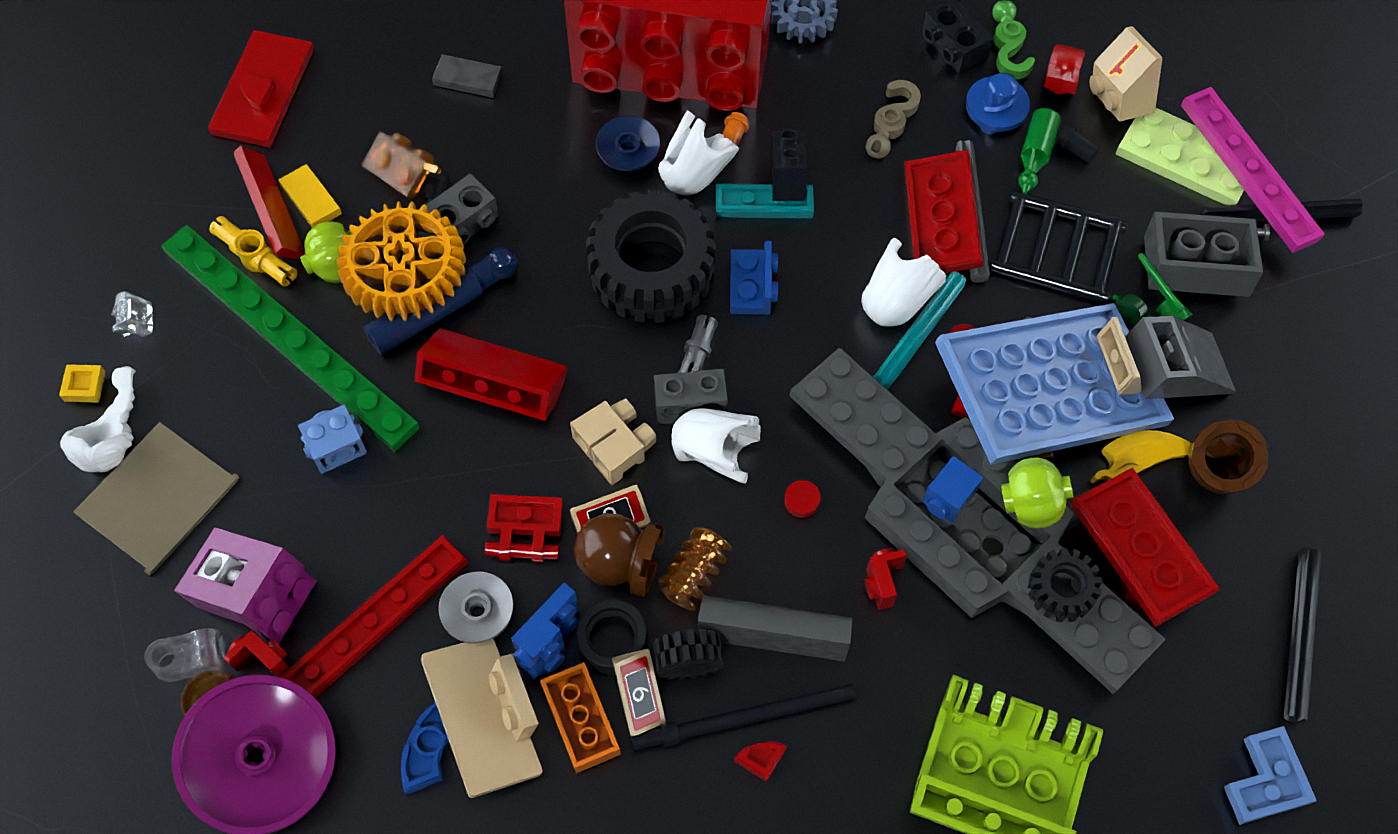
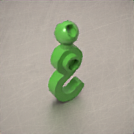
[992,0,1035,80]

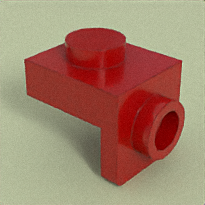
[1044,44,1085,94]
[865,548,907,610]
[224,630,290,677]

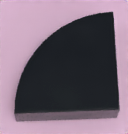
[416,170,450,203]

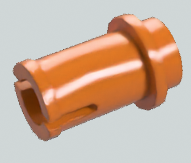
[722,112,749,146]

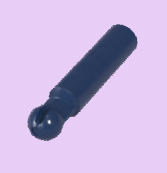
[363,247,518,356]

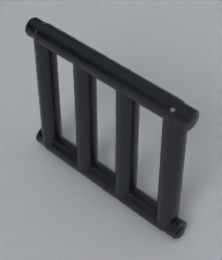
[989,191,1128,304]

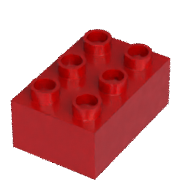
[564,0,772,111]

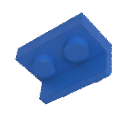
[730,241,778,315]

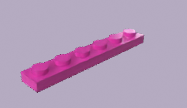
[1181,87,1325,253]

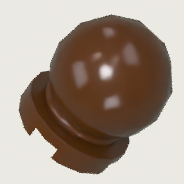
[1188,420,1268,495]
[573,513,665,597]

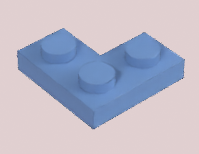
[1224,726,1317,825]

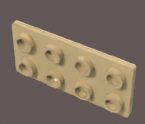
[421,639,543,798]

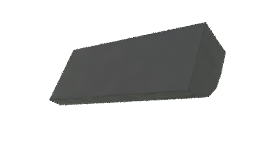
[698,595,852,662]

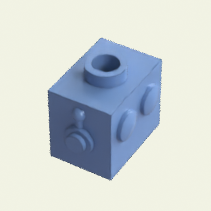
[298,405,367,474]

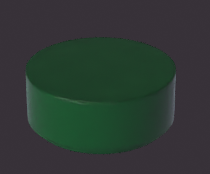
[1115,294,1149,329]

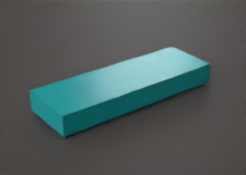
[716,184,814,218]

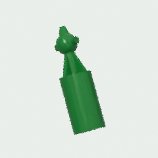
[1018,108,1061,194]

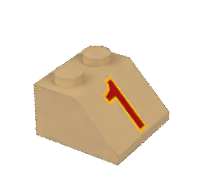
[1089,26,1163,122]

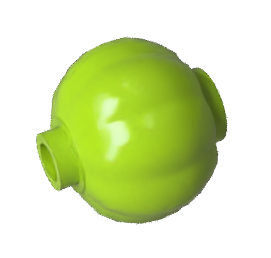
[300,221,352,283]
[1001,457,1074,529]

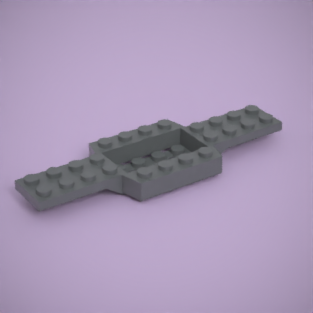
[790,347,1166,694]

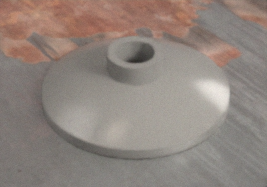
[439,572,514,643]

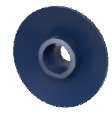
[596,116,660,171]

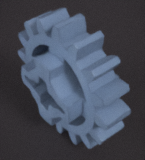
[771,0,838,43]

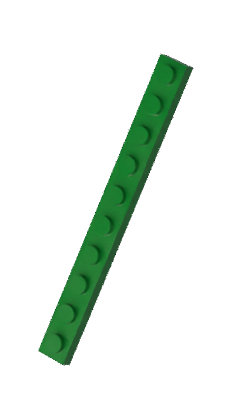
[161,224,420,452]

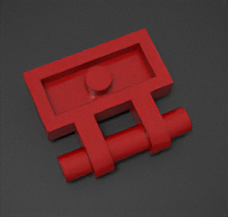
[485,494,563,563]

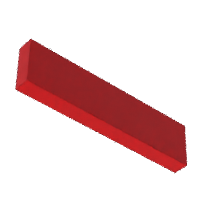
[233,146,305,262]

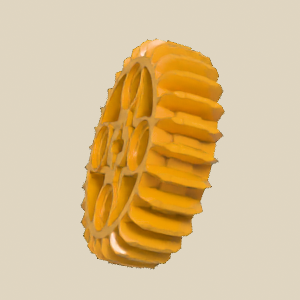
[336,201,466,322]

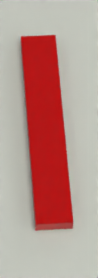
[279,535,468,699]

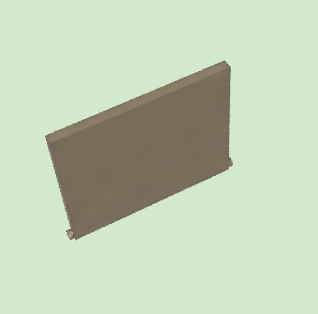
[73,422,240,576]

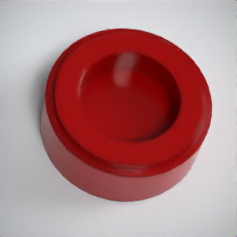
[784,480,821,518]

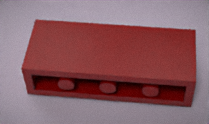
[414,328,568,421]

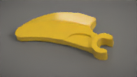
[1090,430,1191,484]

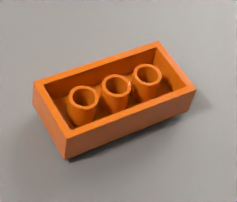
[540,662,621,773]

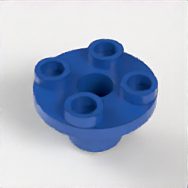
[966,73,1030,134]

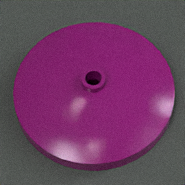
[172,675,336,834]

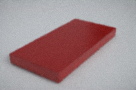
[208,30,314,148]
[904,149,984,273]
[1070,467,1220,627]

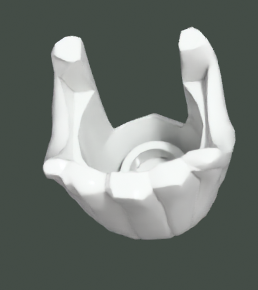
[658,110,739,196]
[861,238,947,327]
[671,408,761,484]

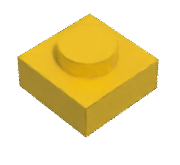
[59,365,106,403]

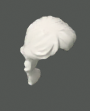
[60,366,135,472]

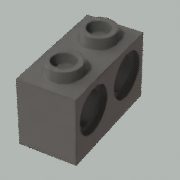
[427,173,499,245]
[654,369,728,425]

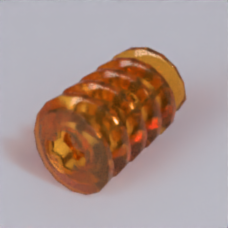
[659,527,733,612]

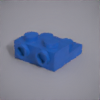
[511,583,580,680]

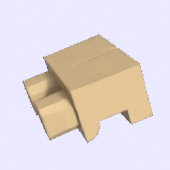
[570,399,656,486]

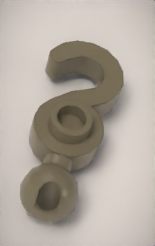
[865,80,921,159]

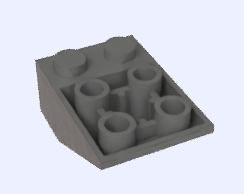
[1125,316,1236,399]

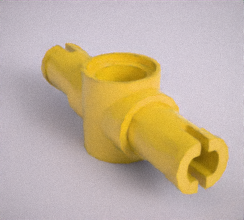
[209,216,297,287]

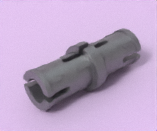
[678,315,718,373]

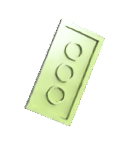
[1116,108,1244,206]

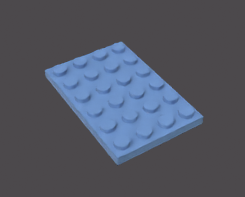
[935,303,1174,465]

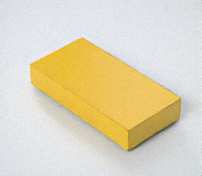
[278,164,342,228]

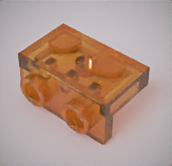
[361,131,442,199]

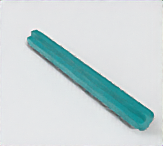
[873,271,966,390]

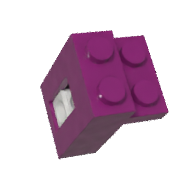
[174,527,317,645]

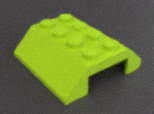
[909,675,1103,834]

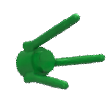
[1111,253,1193,321]

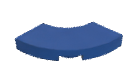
[401,702,450,795]

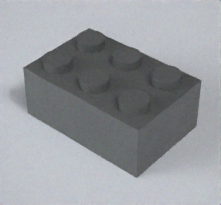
[1144,212,1263,297]

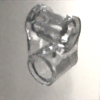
[144,628,225,682]

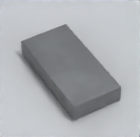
[432,54,503,98]

